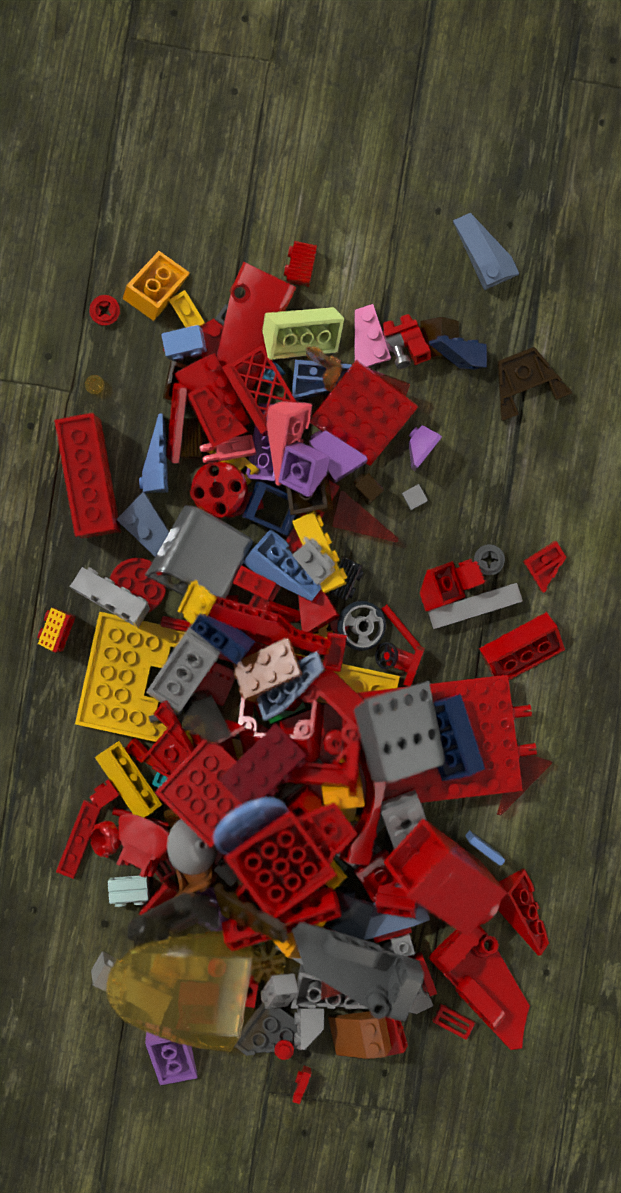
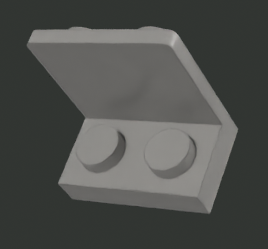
[292,537,336,585]

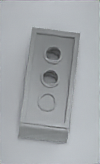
[146,625,220,714]
[381,790,426,849]

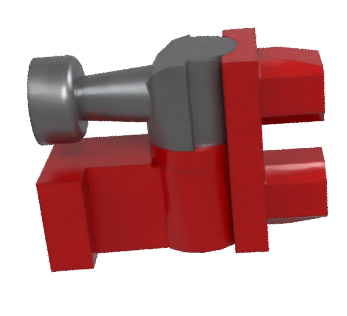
[383,314,431,369]

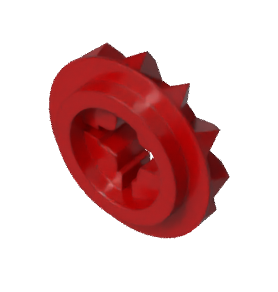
[89,295,120,326]

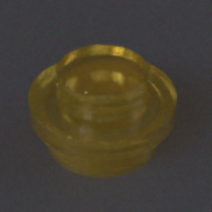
[85,375,105,394]

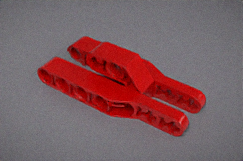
[208,595,332,668]

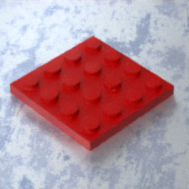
[310,359,418,466]
[155,738,242,848]

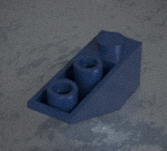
[429,336,487,370]
[190,613,255,664]

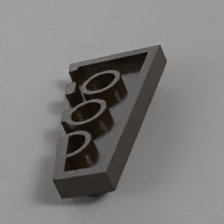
[214,883,288,943]

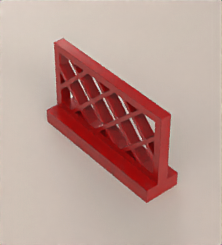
[222,345,297,437]

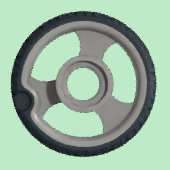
[337,601,386,651]

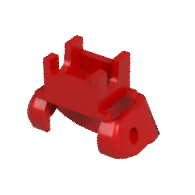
[117,814,170,877]

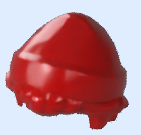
[89,821,121,858]

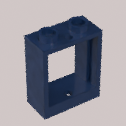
[242,481,296,535]

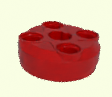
[190,461,248,518]

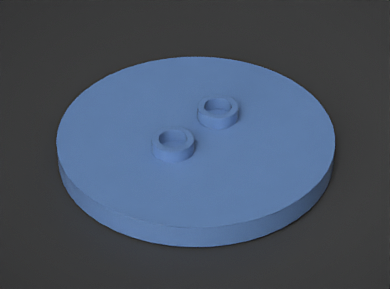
[213,798,288,855]

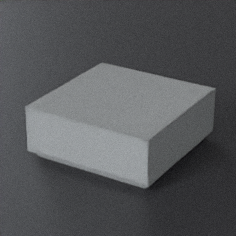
[402,484,428,510]

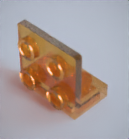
[306,346,343,392]

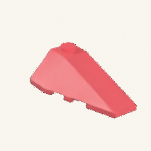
[267,402,312,486]

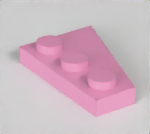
[355,304,391,367]

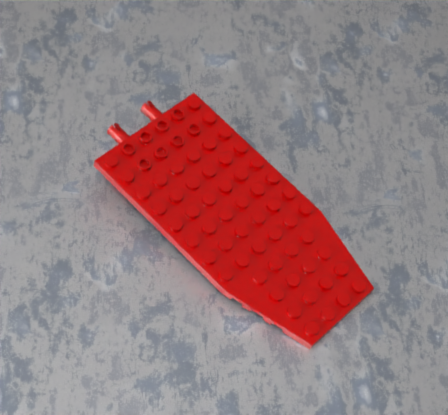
[280,675,537,808]

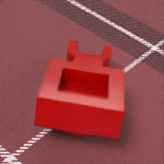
[292,1066,311,1104]

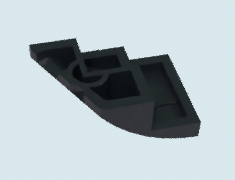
[324,886,374,940]

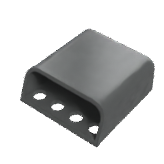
[145,505,253,599]
[354,681,444,782]

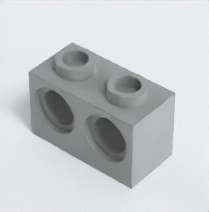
[261,974,298,1009]

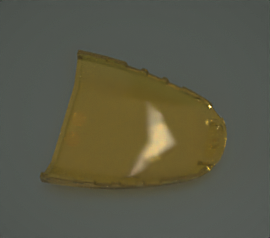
[106,932,253,1052]

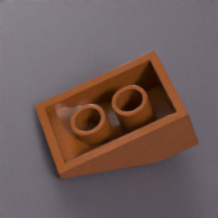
[328,1011,392,1059]

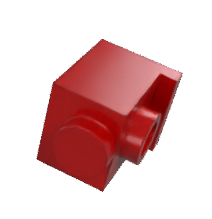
[90,779,120,808]

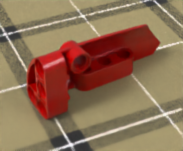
[217,262,296,403]
[429,925,530,1050]

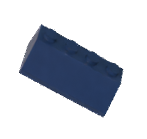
[433,694,485,781]

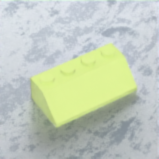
[263,307,344,360]

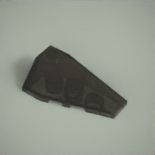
[178,690,231,743]

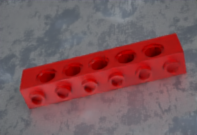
[222,887,342,952]

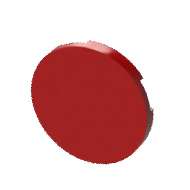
[110,558,166,613]

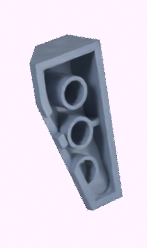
[257,652,324,721]

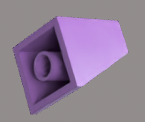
[309,430,367,483]

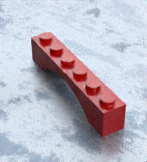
[340,745,386,865]

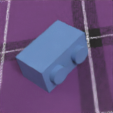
[161,325,207,362]

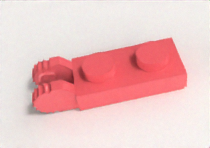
[200,435,256,463]

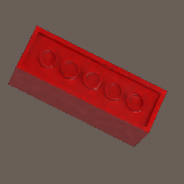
[54,413,121,539]

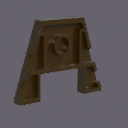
[498,347,572,421]

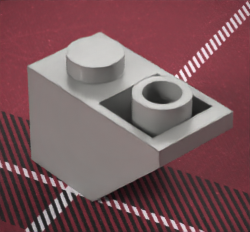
[294,1008,324,1050]

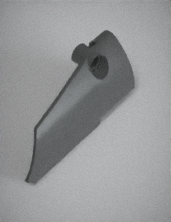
[292,922,424,1022]

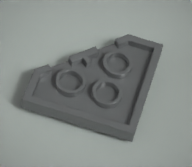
[232,1002,297,1056]

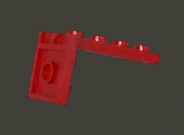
[288,741,360,797]

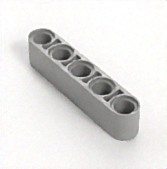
[428,583,523,629]

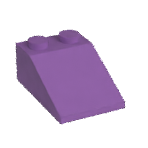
[145,1019,198,1085]

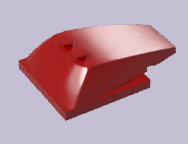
[225,802,357,918]

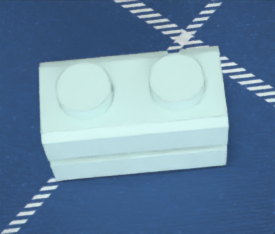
[108,876,150,907]

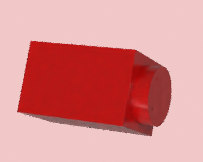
[384,819,507,937]

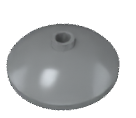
[167,819,218,875]

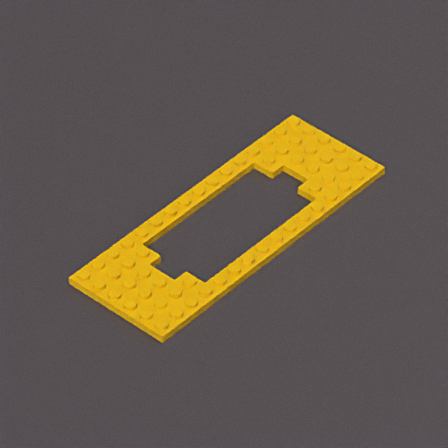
[75,612,400,760]

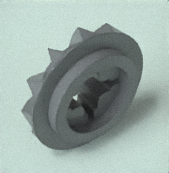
[474,545,505,575]

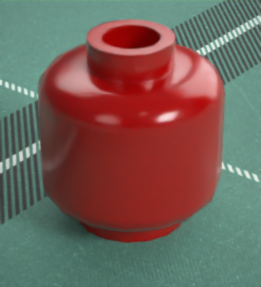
[323,729,348,755]

